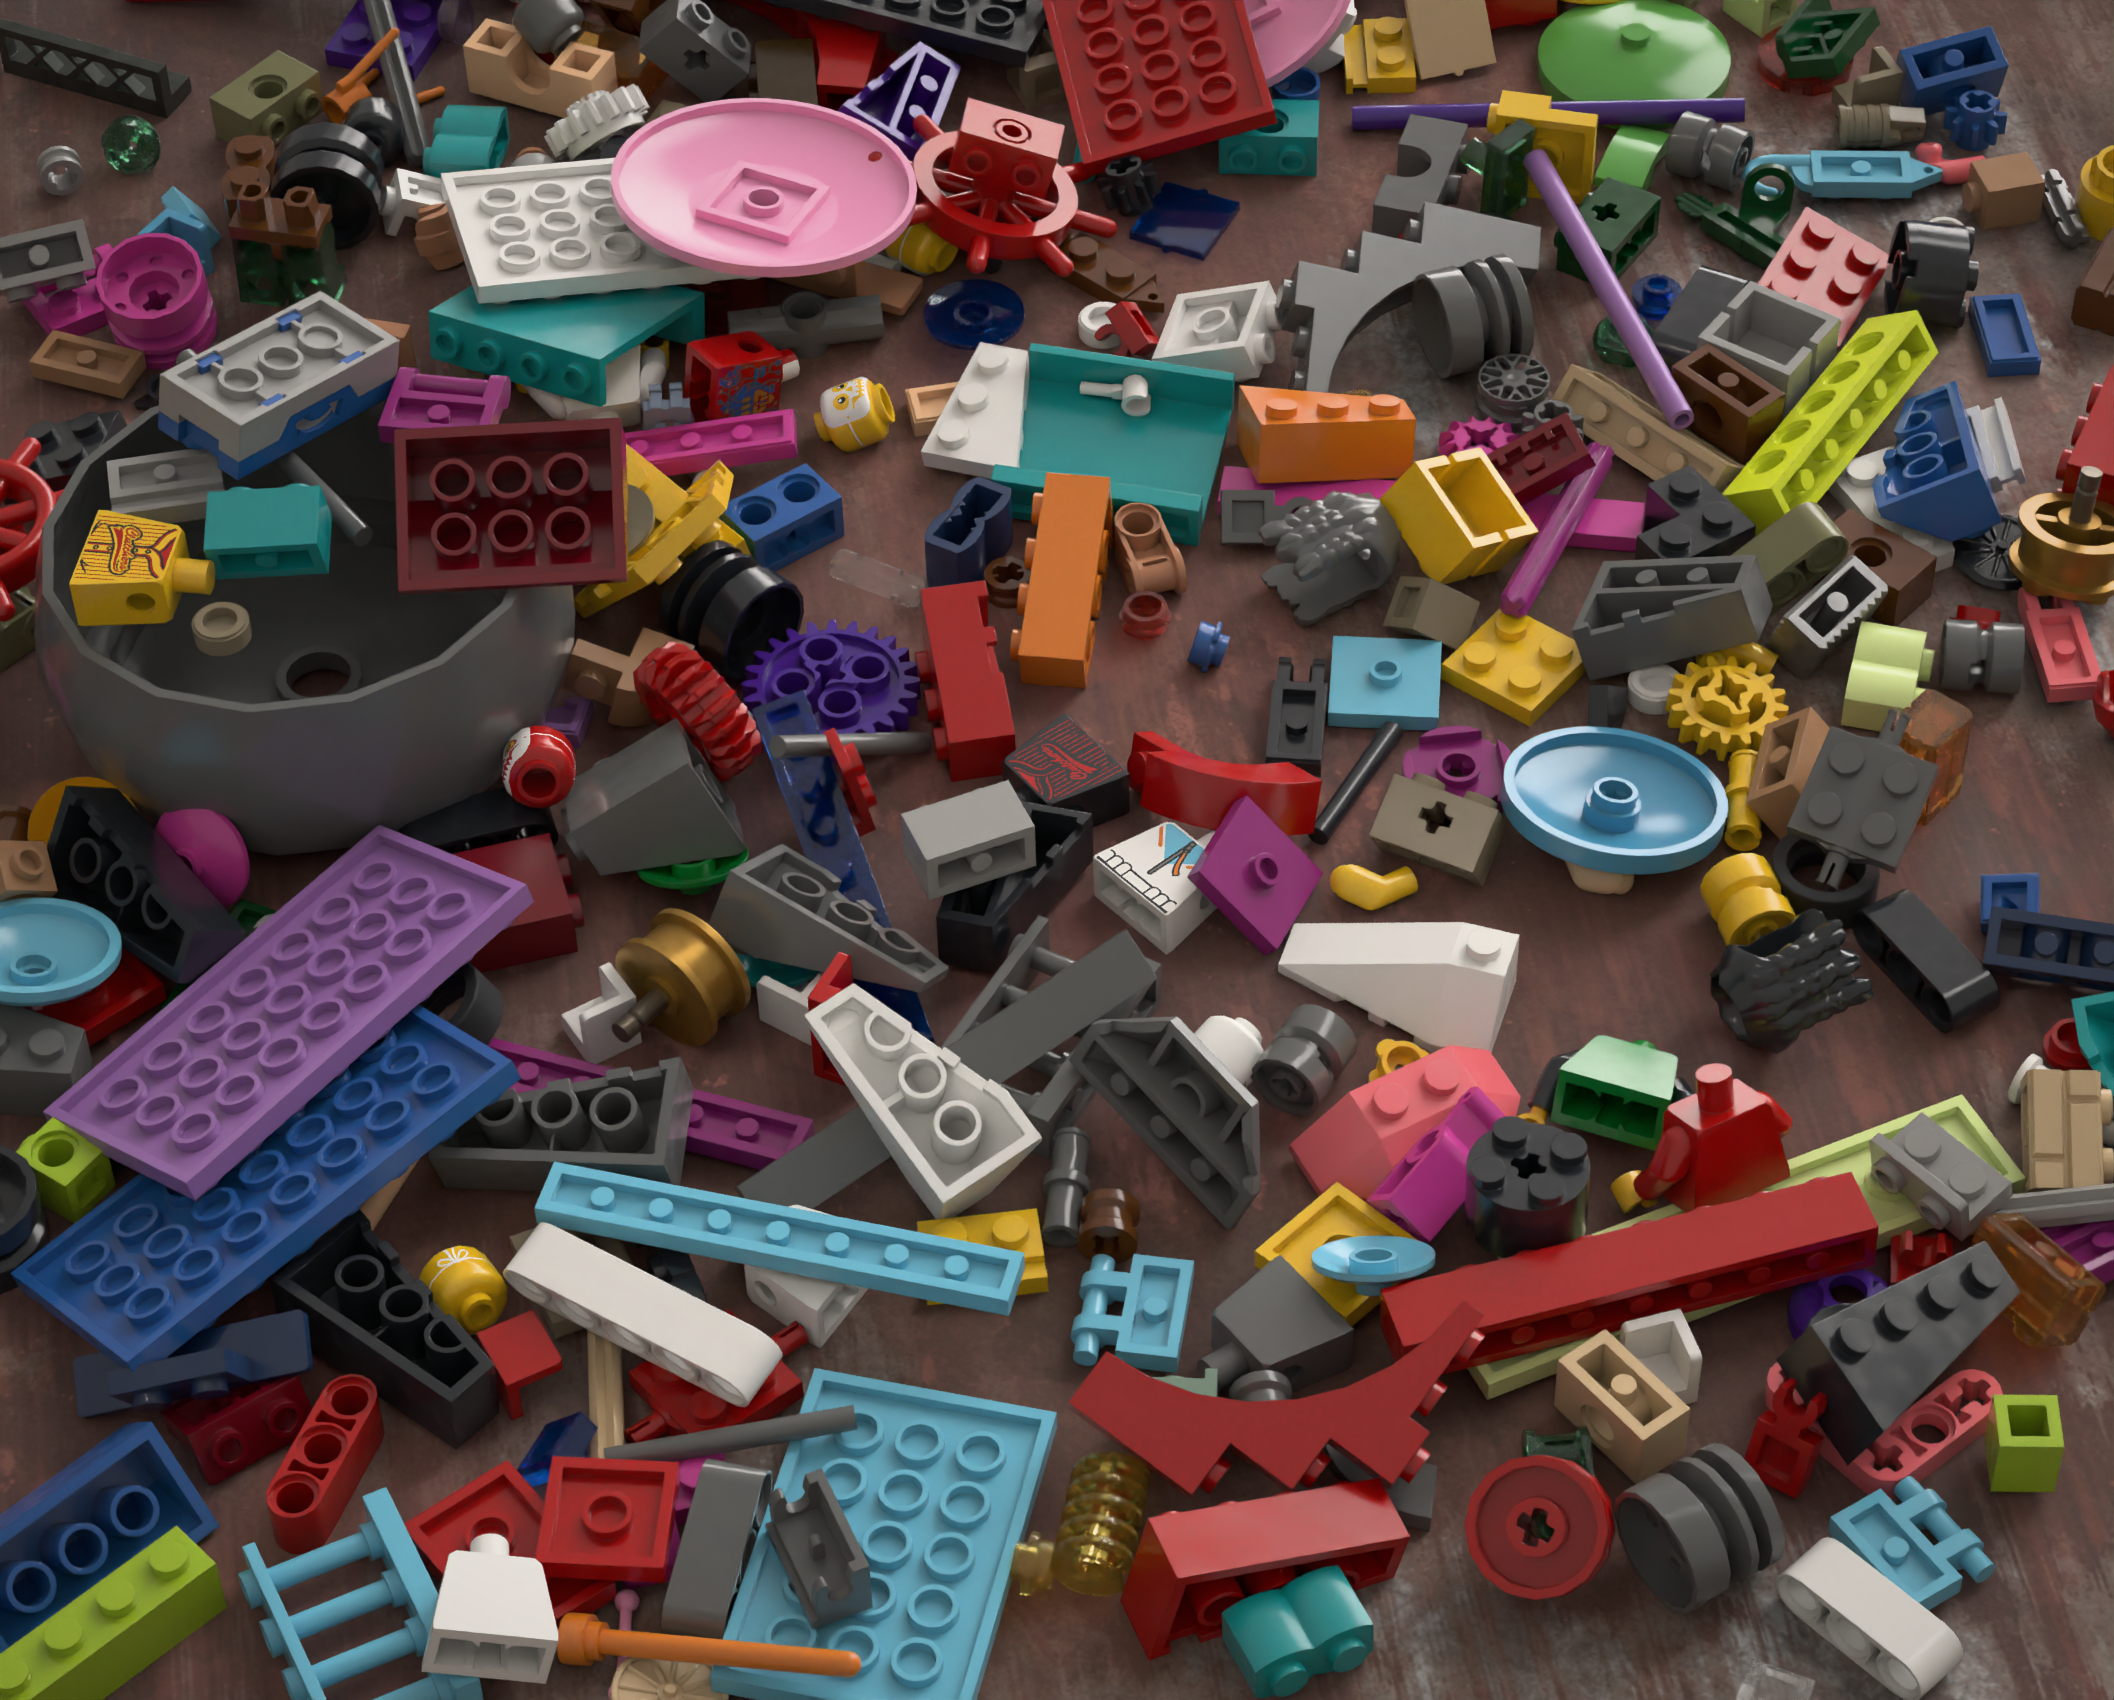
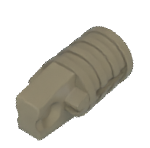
[1834,103,1926,149]

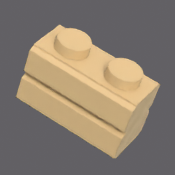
[2020,1069,2114,1193]

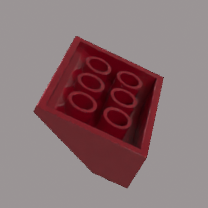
[394,417,628,595]

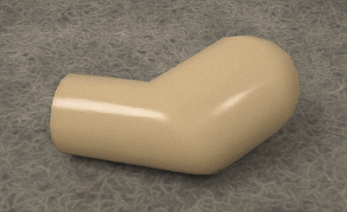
[1564,860,1634,895]

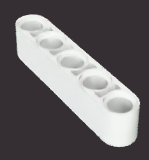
[503,1222,783,1407]

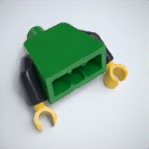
[1517,1035,1694,1151]

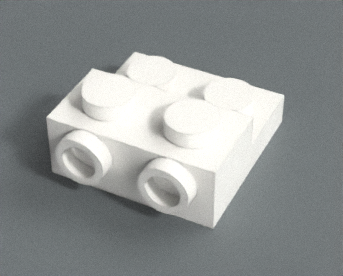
[1152,281,1283,382]

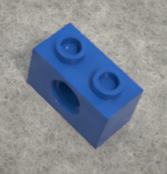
[1896,26,2009,116]

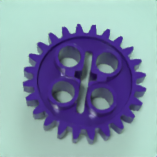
[742,619,921,763]

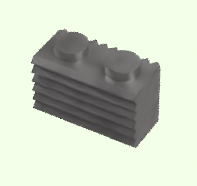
[1765,555,1888,679]

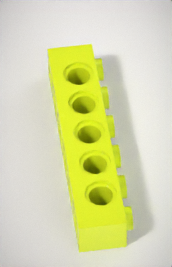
[1722,310,1939,537]

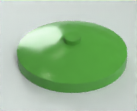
[1537,0,1731,130]

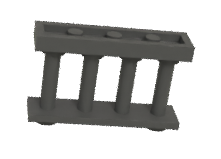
[941,915,1161,1160]

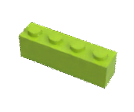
[0,1525,227,1700]

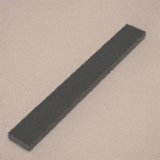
[734,929,1158,1209]

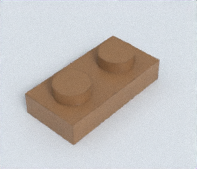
[29,330,147,399]

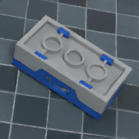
[158,291,400,480]

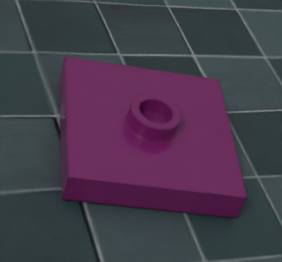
[1187,795,1323,955]

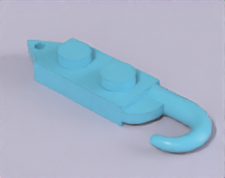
[1742,150,1943,199]

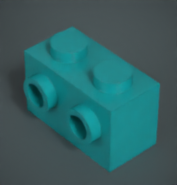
[203,483,332,580]

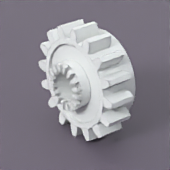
[544,84,650,162]

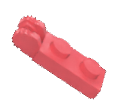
[2017,587,2101,703]

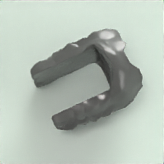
[1258,490,1402,626]

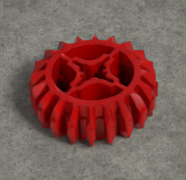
[633,641,762,782]

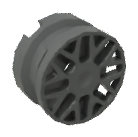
[1476,354,1550,433]

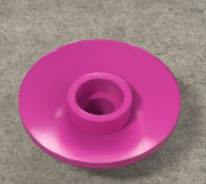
[155,809,250,908]

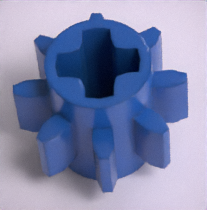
[1943,90,2008,152]

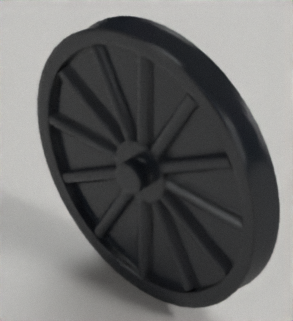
[1952,514,2023,591]

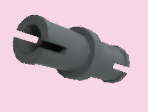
[1041,1127,1091,1248]

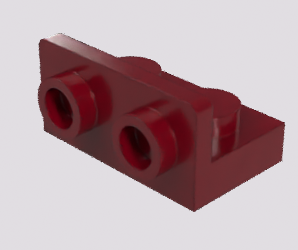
[1486,411,1596,506]
[161,1375,312,1485]

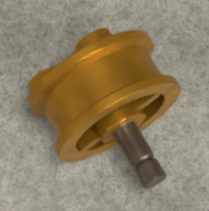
[2008,466,2114,605]

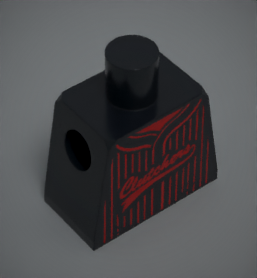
[1002,713,1130,827]

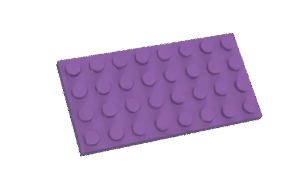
[43,825,534,1201]

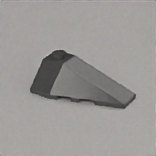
[708,844,949,993]

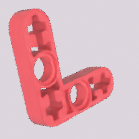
[1764,1362,2003,1499]

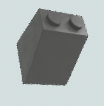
[560,718,746,876]

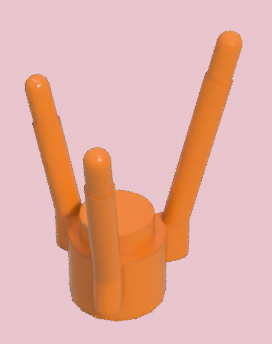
[322,28,445,124]

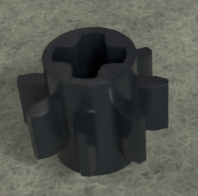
[1097,155,1162,217]

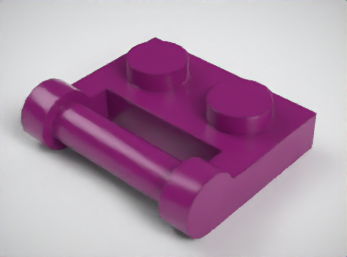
[378,367,511,443]

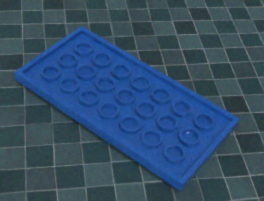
[10,1004,521,1372]

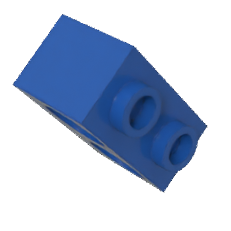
[719,463,845,572]

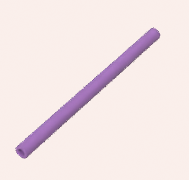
[1523,149,1694,430]

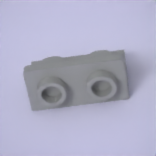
[1869,1112,2013,1241]

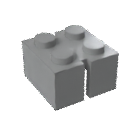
[1697,281,1841,421]

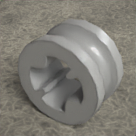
[36,146,84,196]

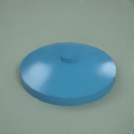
[1500,726,1728,875]

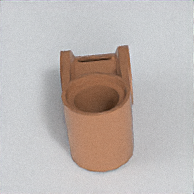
[1114,502,1188,604]

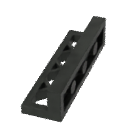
[0,18,192,119]

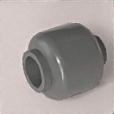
[512,0,584,56]

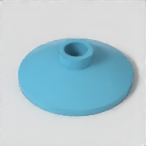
[1311,1235,1435,1296]

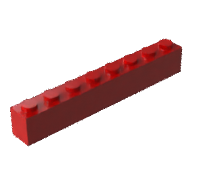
[1380,1172,1879,1375]

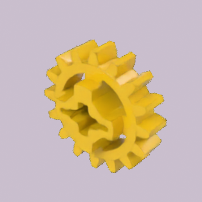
[1665,656,1789,761]

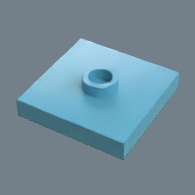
[1328,636,1442,731]

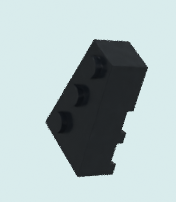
[936,801,1093,973]

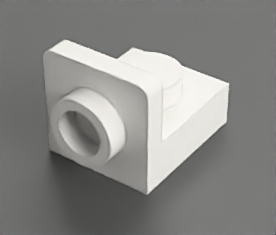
[378,168,445,236]

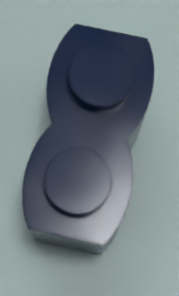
[924,476,1013,588]

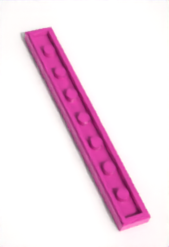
[1217,466,1644,552]

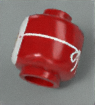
[502,725,576,809]

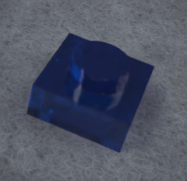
[517,1412,598,1487]

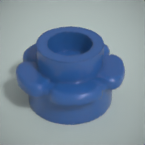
[1187,620,1230,673]

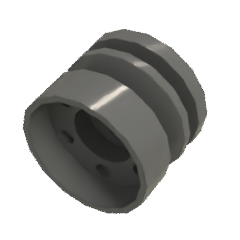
[1412,253,1535,379]
[1614,1442,1785,1614]

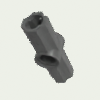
[727,291,884,359]

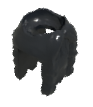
[1710,909,1874,1054]

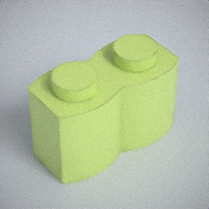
[1841,621,1935,736]

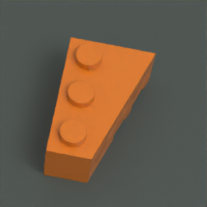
[1236,385,1416,483]

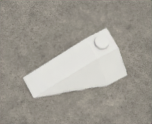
[1278,922,1519,1053]
[804,983,1042,1219]

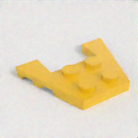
[574,460,734,618]

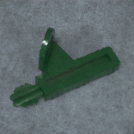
[1674,163,1795,270]

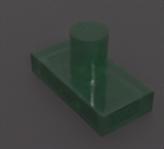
[1461,119,1535,216]

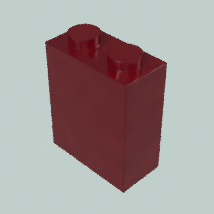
[453,833,585,973]

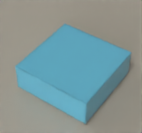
[161,186,222,248]

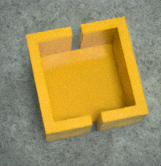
[1379,447,1539,584]

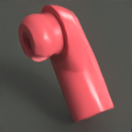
[1915,142,1986,185]

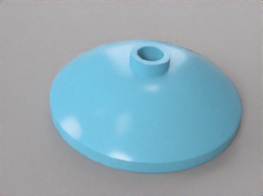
[0,898,122,1007]

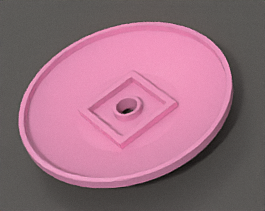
[611,98,917,278]

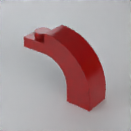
[1127,731,1322,836]

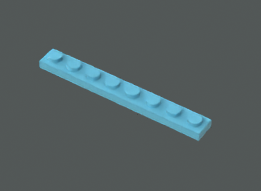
[534,1162,1025,1316]

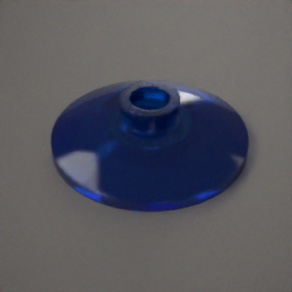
[923,279,1025,350]

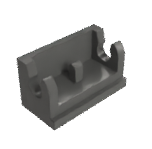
[765,1468,873,1629]

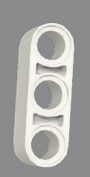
[1776,1537,1964,1700]

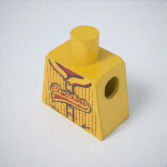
[69,510,216,626]

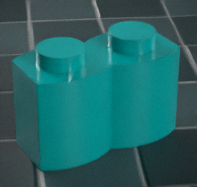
[423,104,510,178]
[1222,1565,1374,1698]

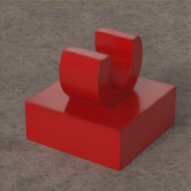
[1094,301,1159,358]
[1888,1230,1953,1287]

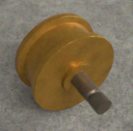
[612,908,751,1046]

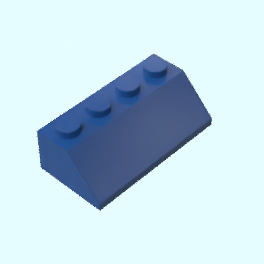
[0,1422,220,1654]

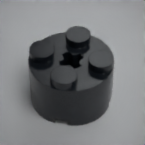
[1884,220,1979,328]
[1465,1116,1591,1258]

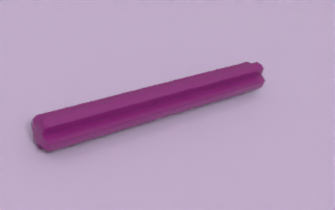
[1499,442,1614,618]

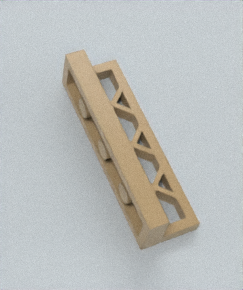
[1551,364,1745,494]

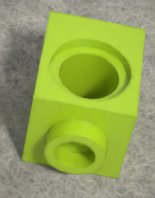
[16,1117,116,1224]

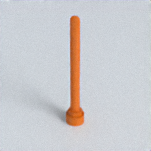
[557,1612,862,1678]

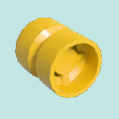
[1700,853,1796,946]

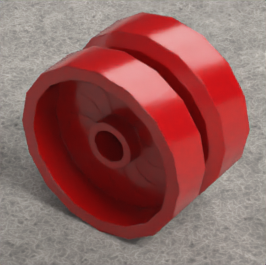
[1464,1455,1616,1600]

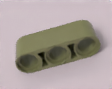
[1731,502,1849,618]

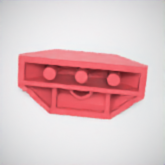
[1288,1045,1521,1204]

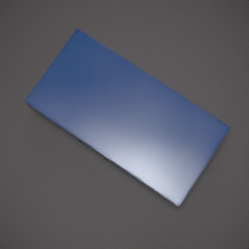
[1968,293,2041,377]

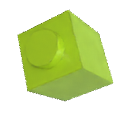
[1984,1394,2064,1492]

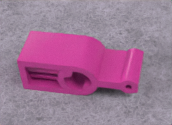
[1366,1086,1506,1242]

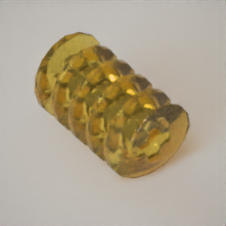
[1051,1451,1151,1596]

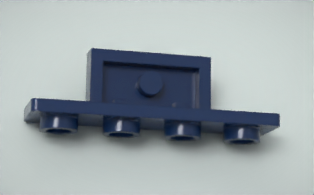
[73,1310,313,1419]

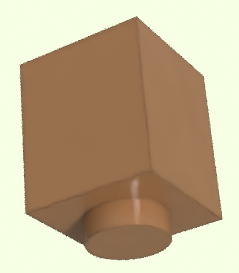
[1962,152,2046,231]

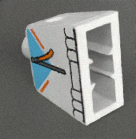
[1093,822,1217,955]

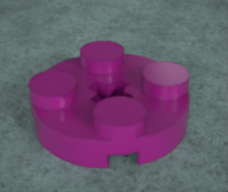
[1402,726,1511,823]

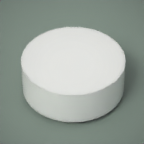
[1078,302,1121,349]
[1627,664,1679,715]

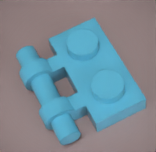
[1070,1254,1194,1373]
[1828,1476,1996,1610]

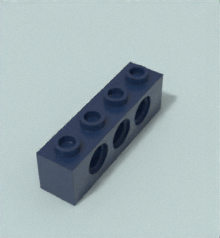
[1983,906,2114,992]

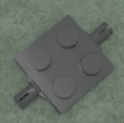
[1787,709,1939,892]

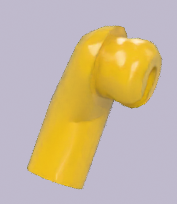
[1696,642,1779,676]
[1330,864,1418,911]

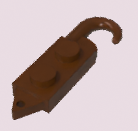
[1028,216,1164,313]

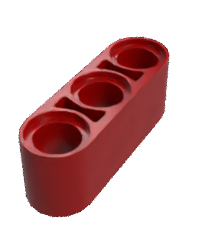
[266,1374,385,1555]

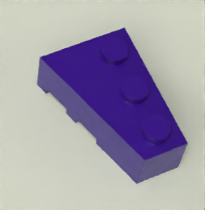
[838,42,961,161]

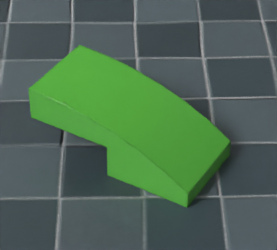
[1593,125,1671,191]

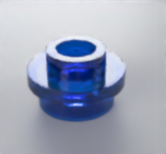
[1631,274,1683,320]

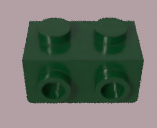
[1775,0,1880,80]

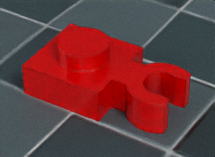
[1744,1377,1827,1499]

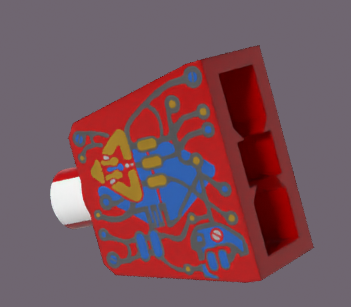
[683,330,800,423]

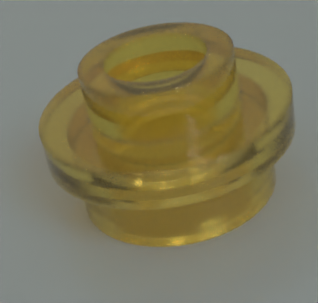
[1010,1531,1058,1596]

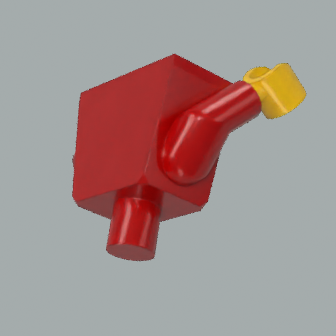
[1610,1063,1793,1214]

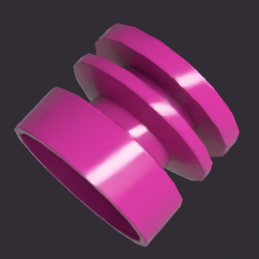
[96,233,218,370]

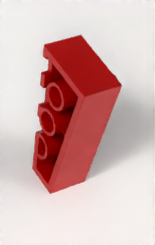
[1120,1478,1410,1661]

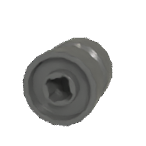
[1665,111,1755,193]
[1939,619,2025,694]
[1252,1004,1357,1116]

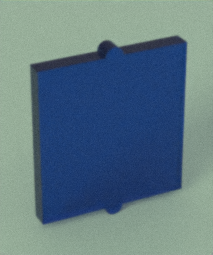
[1129,181,1240,261]

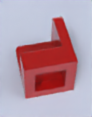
[476,1309,563,1421]

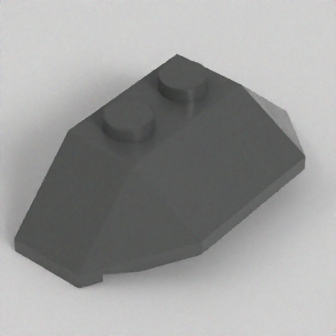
[1069,1016,1260,1231]

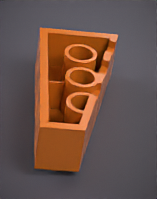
[1010,472,1114,689]

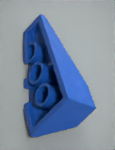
[1872,381,2002,542]

